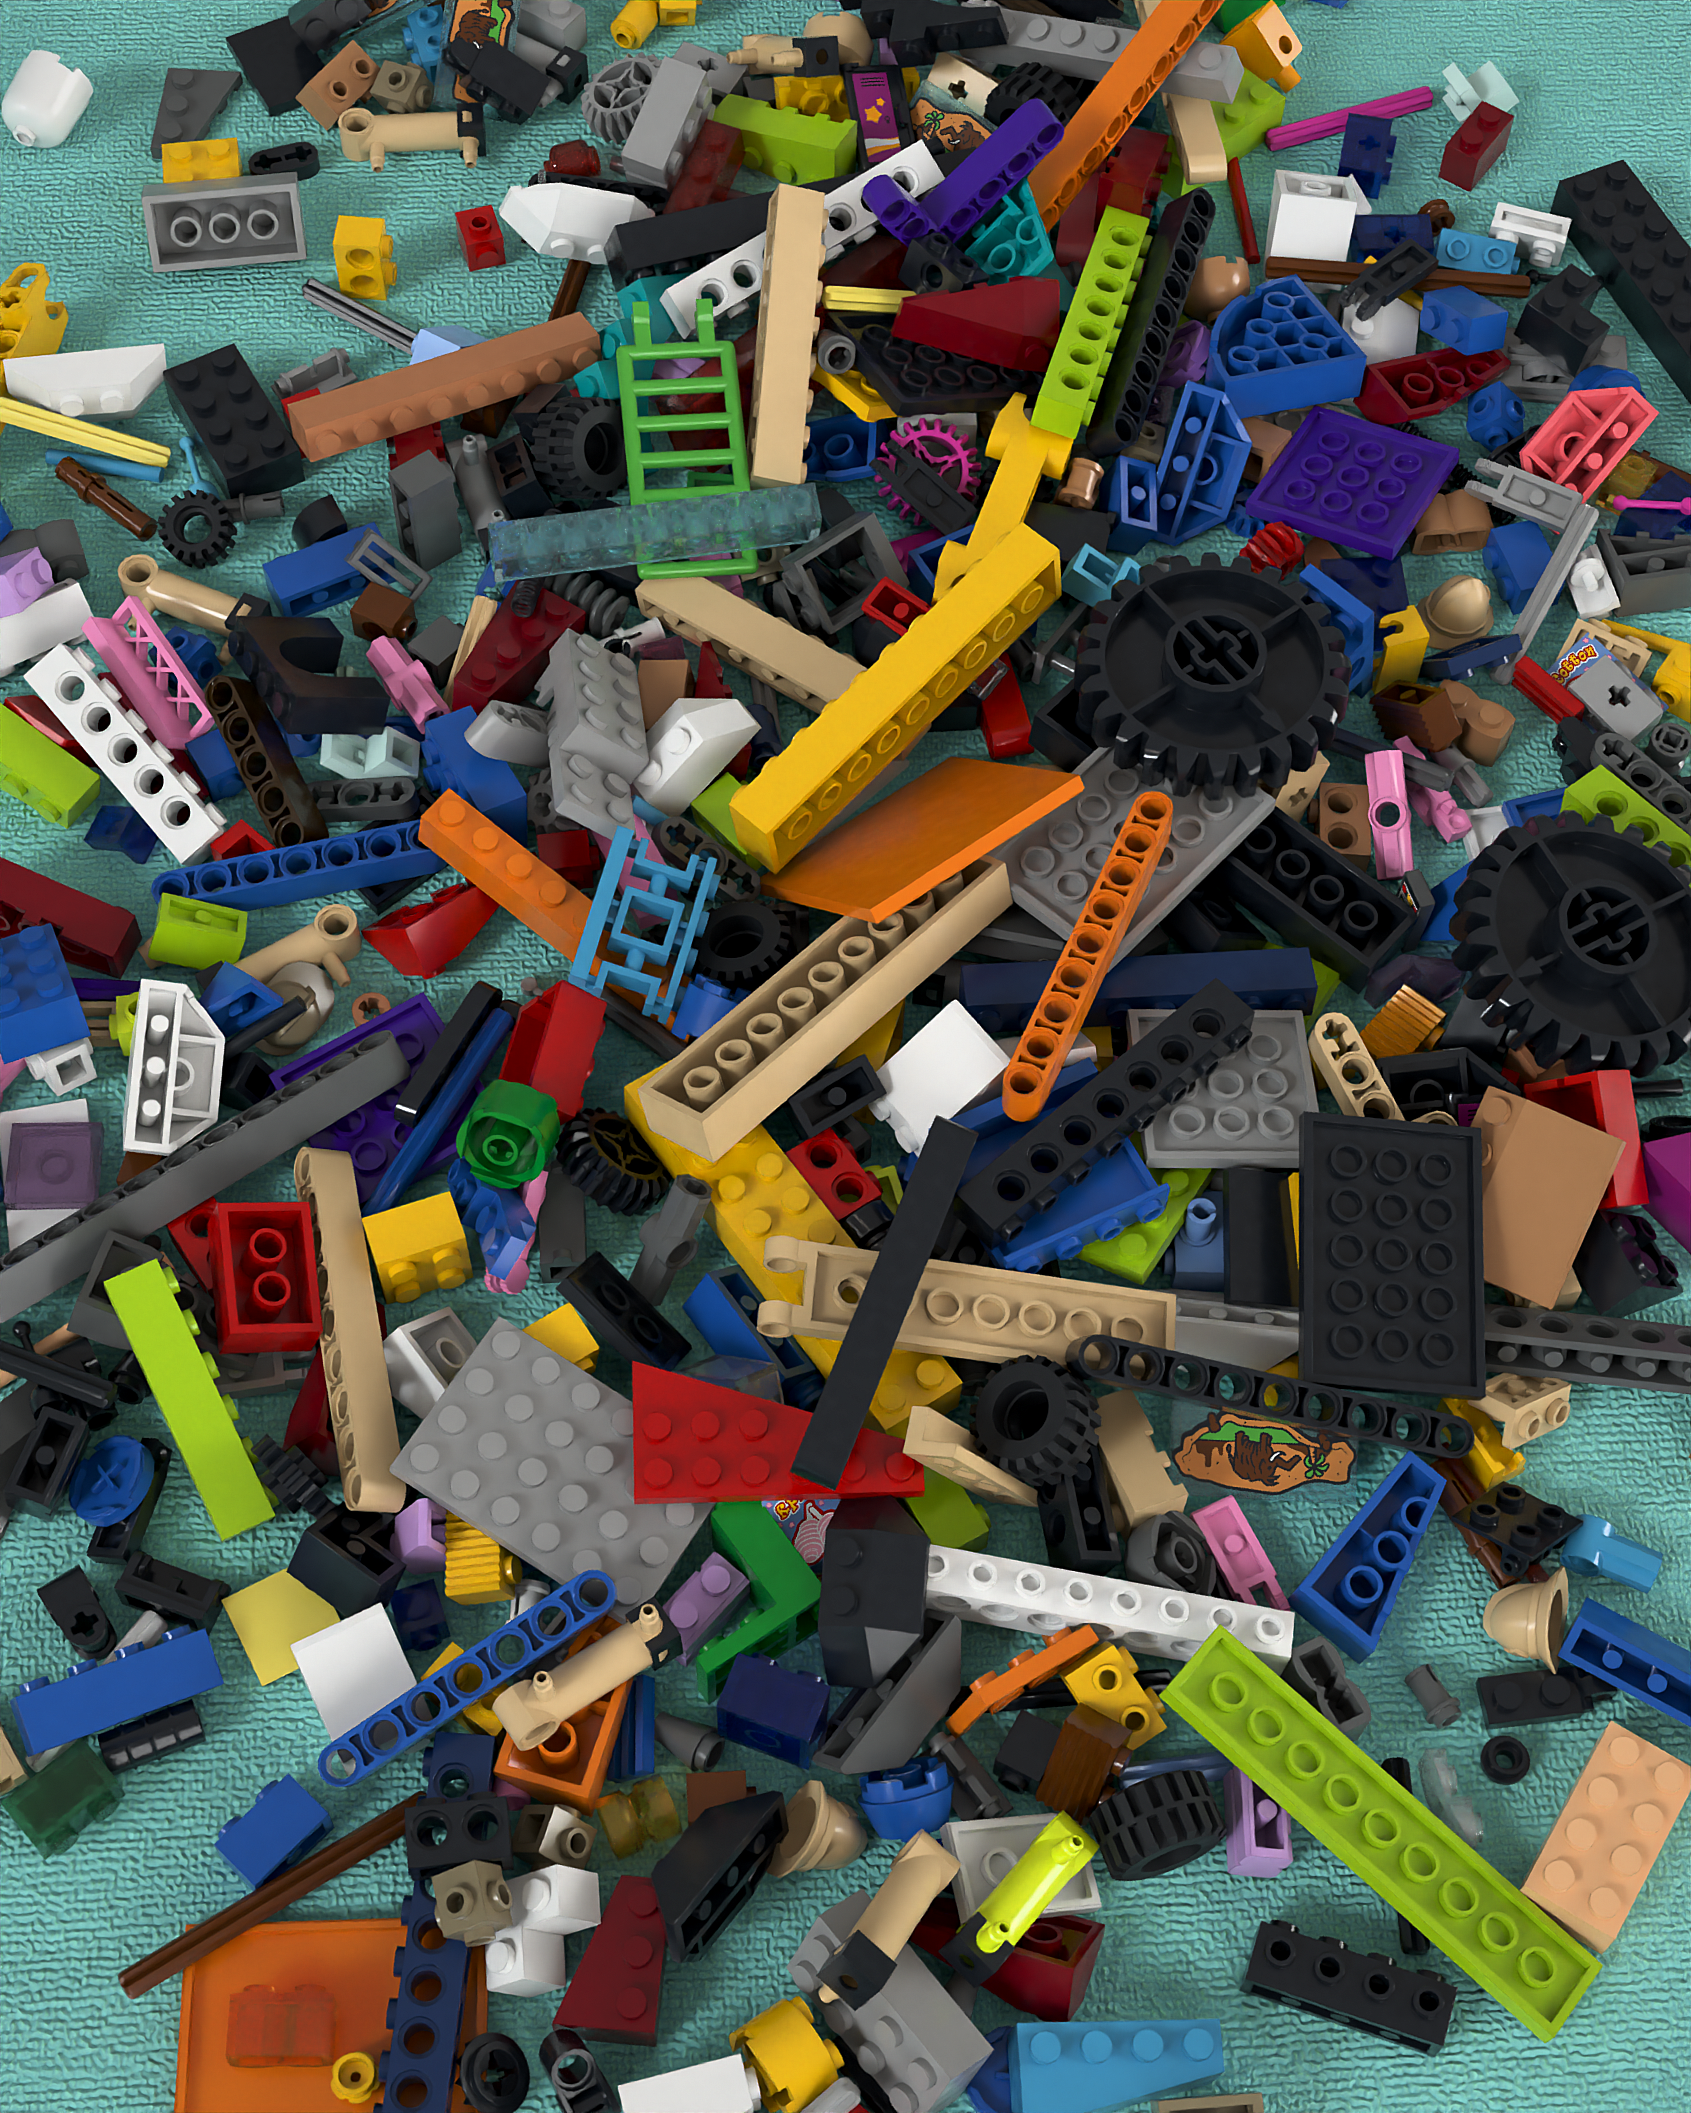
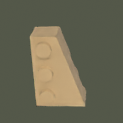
[1094,1389,1188,1545]

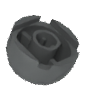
[1124,1510,1216,1596]

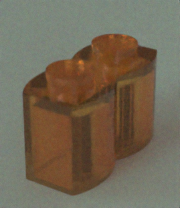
[225,1984,337,2068]

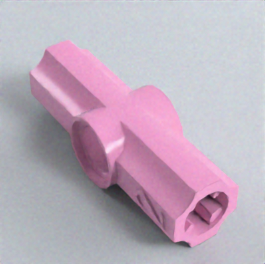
[365,635,451,734]
[1365,750,1415,881]

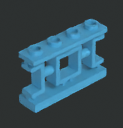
[567,826,721,1024]

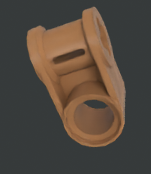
[1052,458,1104,510]

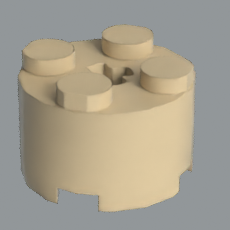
[802,11,874,66]

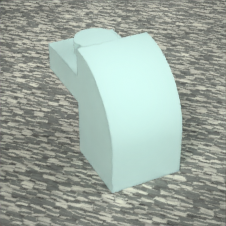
[1442,60,1520,125]
[320,726,420,781]

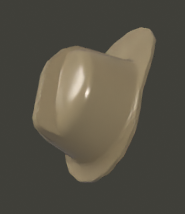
[246,961,335,1056]

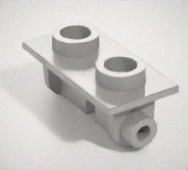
[271,347,358,401]

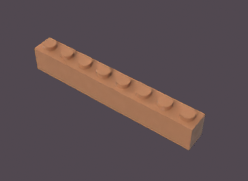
[287,312,602,463]

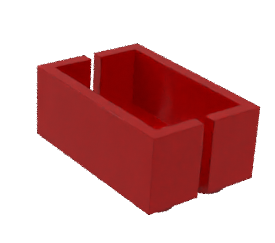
[498,979,607,1126]
[1524,1070,1650,1211]

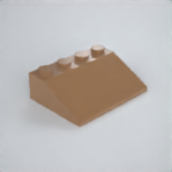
[1470,1086,1626,1310]

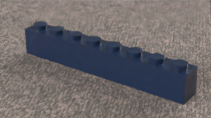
[959,947,1318,1034]

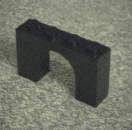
[228,616,391,735]

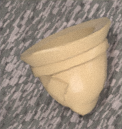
[1416,575,1494,650]
[1483,1566,1568,1674]
[767,1780,868,1878]

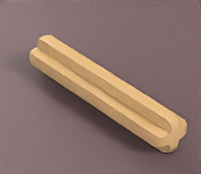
[442,595,498,712]

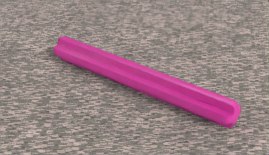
[1264,86,1434,152]

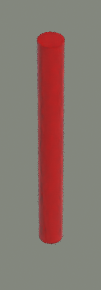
[1227,157,1261,264]

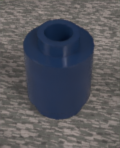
[745,704,783,769]

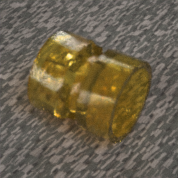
[594,1773,683,1861]

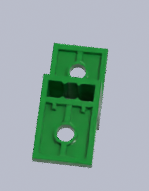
[696,1501,821,1705]

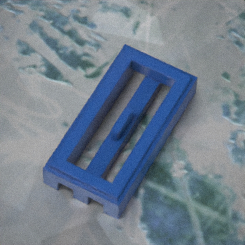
[607,1674,655,1783]

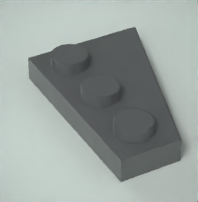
[150,68,243,159]

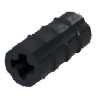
[97,1699,207,1777]

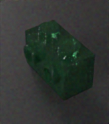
[1,1738,126,1860]

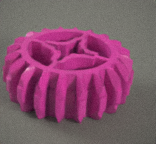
[874,418,981,527]

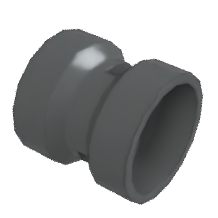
[1644,723,1691,777]

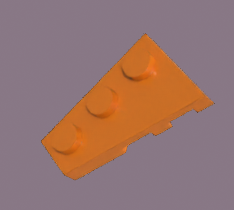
[945,1624,1099,1739]

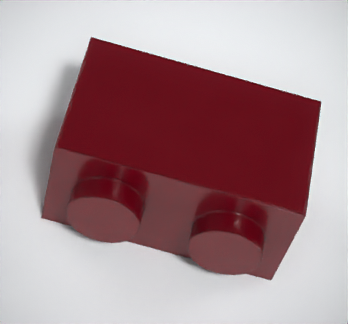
[1438,101,1514,192]

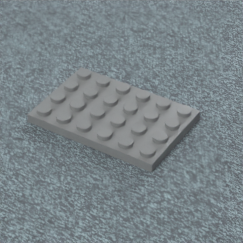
[986,746,1276,973]
[390,1316,717,1625]

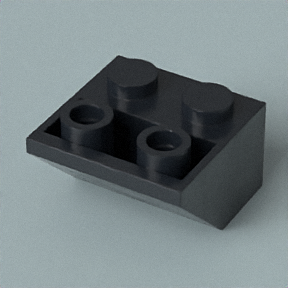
[1572,1209,1684,1318]

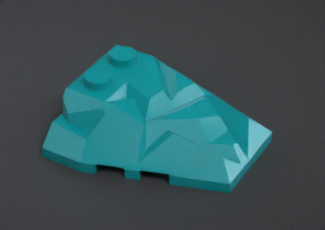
[887,175,1055,286]

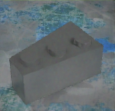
[1595,528,1691,618]

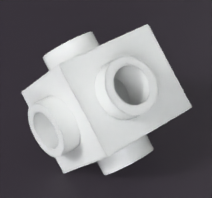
[25,1037,97,1097]

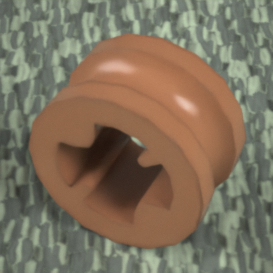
[352,992,391,1028]

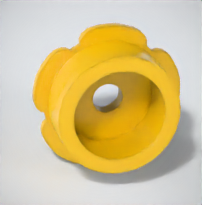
[330,2051,381,2104]

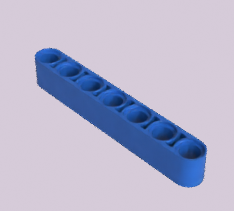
[151,820,448,912]
[318,1570,618,1787]

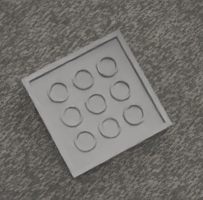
[1125,1009,1319,1168]

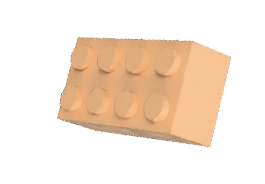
[1518,1721,1691,1954]

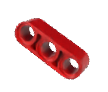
[968,652,1035,761]

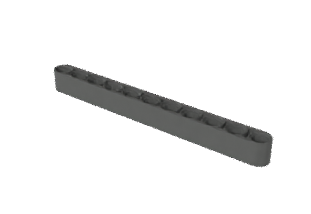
[0,1030,412,1324]

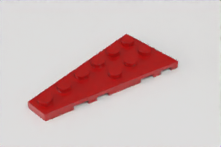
[632,1361,925,1504]

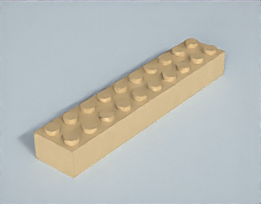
[637,854,1013,1163]

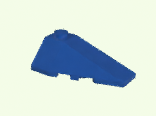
[728,413,891,482]

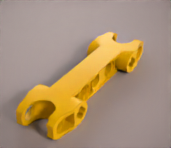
[0,262,69,435]
[931,392,1074,607]

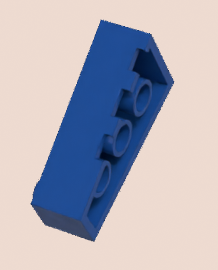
[1287,1450,1447,1665]

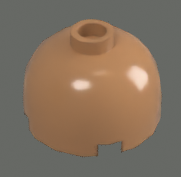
[1183,256,1250,326]

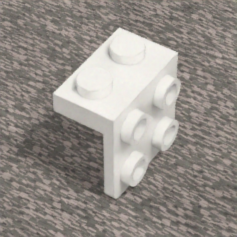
[1488,202,1572,268]

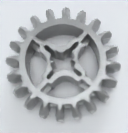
[580,52,663,145]

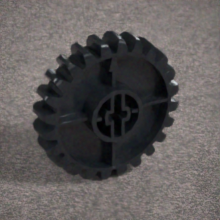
[1073,552,1352,801]
[1449,810,1691,1078]

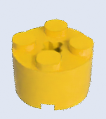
[729,1996,844,2113]

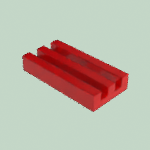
[1511,655,1585,724]

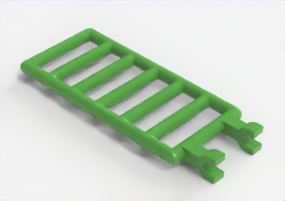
[616,298,759,580]

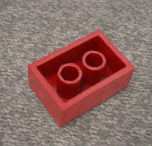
[207,1202,323,1354]

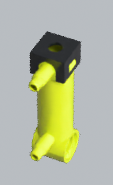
[938,1810,1100,1988]

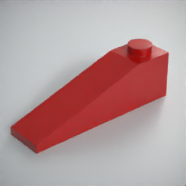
[361,852,538,979]

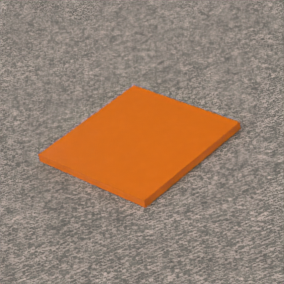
[760,756,1085,924]
[174,1918,489,2113]

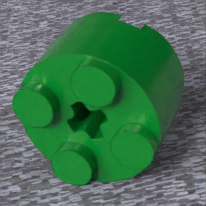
[456,1079,560,1189]

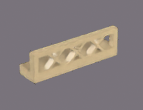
[903,1406,1038,1507]

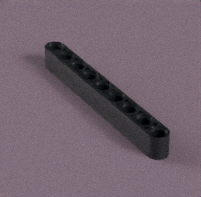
[1085,187,1216,459]
[790,1115,979,1491]
[1065,1334,1474,1459]

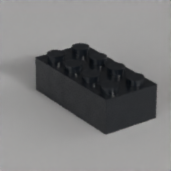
[162,343,305,500]

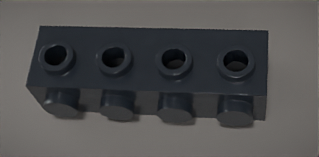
[1239,1920,1458,2058]

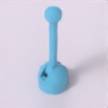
[179,436,220,501]

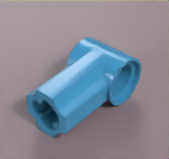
[1560,1514,1663,1594]

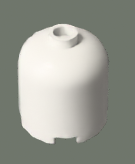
[1,50,93,148]

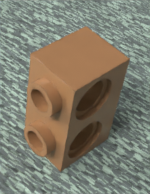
[1307,782,1371,873]

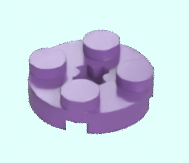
[1156,320,1211,395]

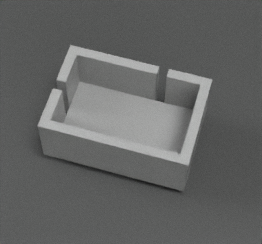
[621,56,715,196]

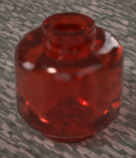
[544,139,601,178]

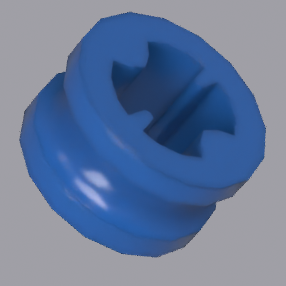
[787,1373,825,1413]

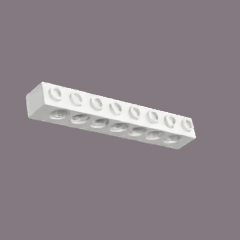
[659,139,945,340]
[925,1544,1295,1677]

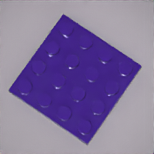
[1246,405,1460,561]
[268,992,485,1211]

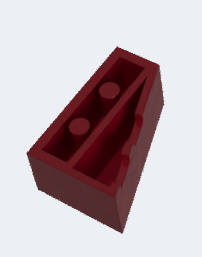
[1093,126,1173,233]
[552,1875,668,2047]

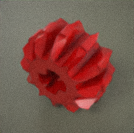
[1239,521,1305,581]

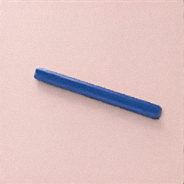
[360,1008,514,1224]

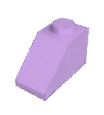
[390,1498,447,1575]

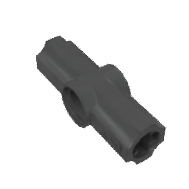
[628,1174,713,1307]

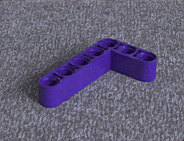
[862,99,1064,248]

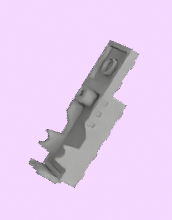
[534,628,649,841]

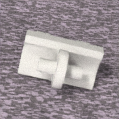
[1565,544,1620,621]

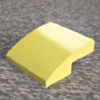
[221,1567,341,1687]

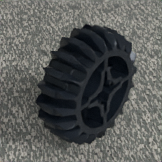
[555,1107,673,1217]

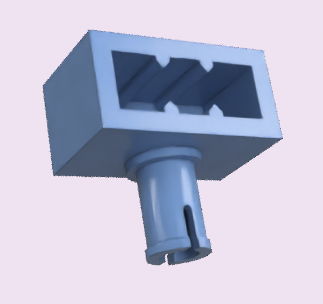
[1162,1191,1224,1292]

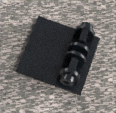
[1451,1481,1584,1577]

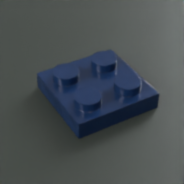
[1418,634,1523,683]

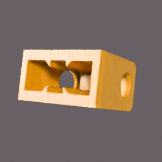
[1218,0,1302,93]

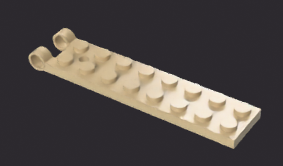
[757,1236,1176,1380]

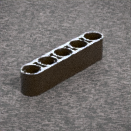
[205,675,329,848]

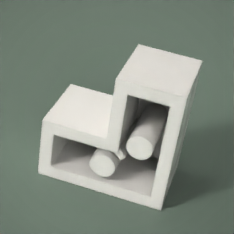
[485,1864,601,1998]

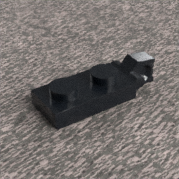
[86,1438,172,1565]
[1475,1666,1617,1730]

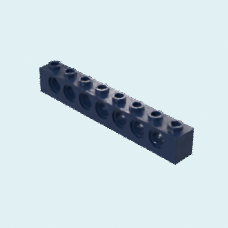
[373,1731,498,2113]

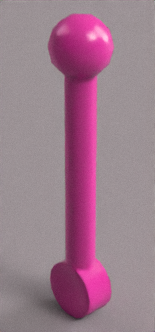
[1612,495,1691,515]

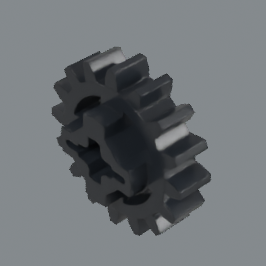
[250,1434,336,1520]

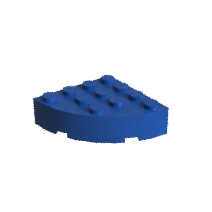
[1204,274,1367,419]

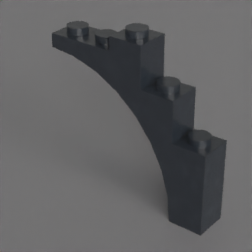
[839,0,1009,69]

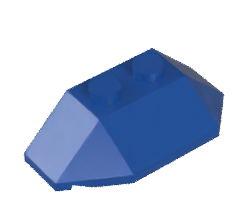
[1151,380,1253,546]

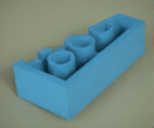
[1007,2019,1225,2113]

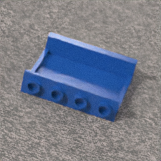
[928,1057,1170,1274]

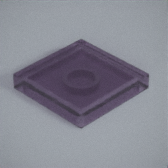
[3,1122,105,1210]

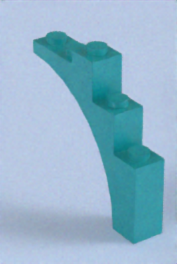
[573,272,718,486]

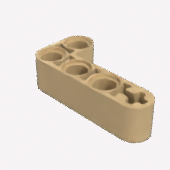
[1308,1012,1458,1126]

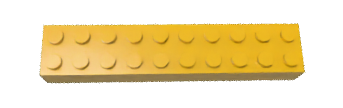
[728,522,1062,875]
[624,1058,963,1440]

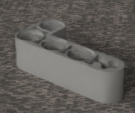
[464,700,550,770]

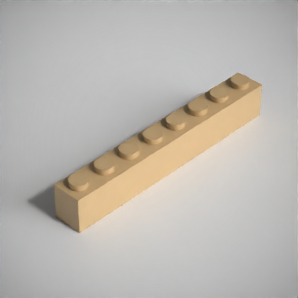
[746,183,829,500]
[635,556,932,761]

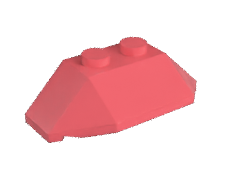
[1519,386,1659,535]

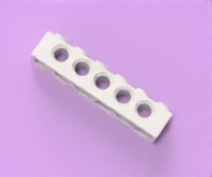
[23,643,227,867]

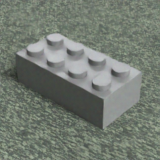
[141,172,307,273]
[786,1888,994,2113]

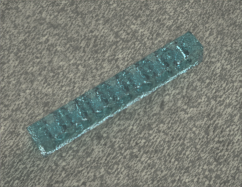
[488,482,822,583]

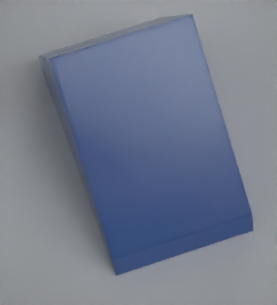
[198,961,284,1039]

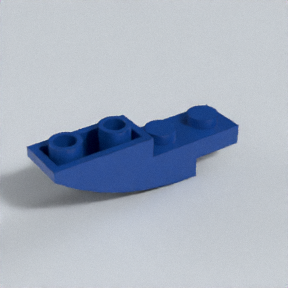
[447,1155,537,1280]

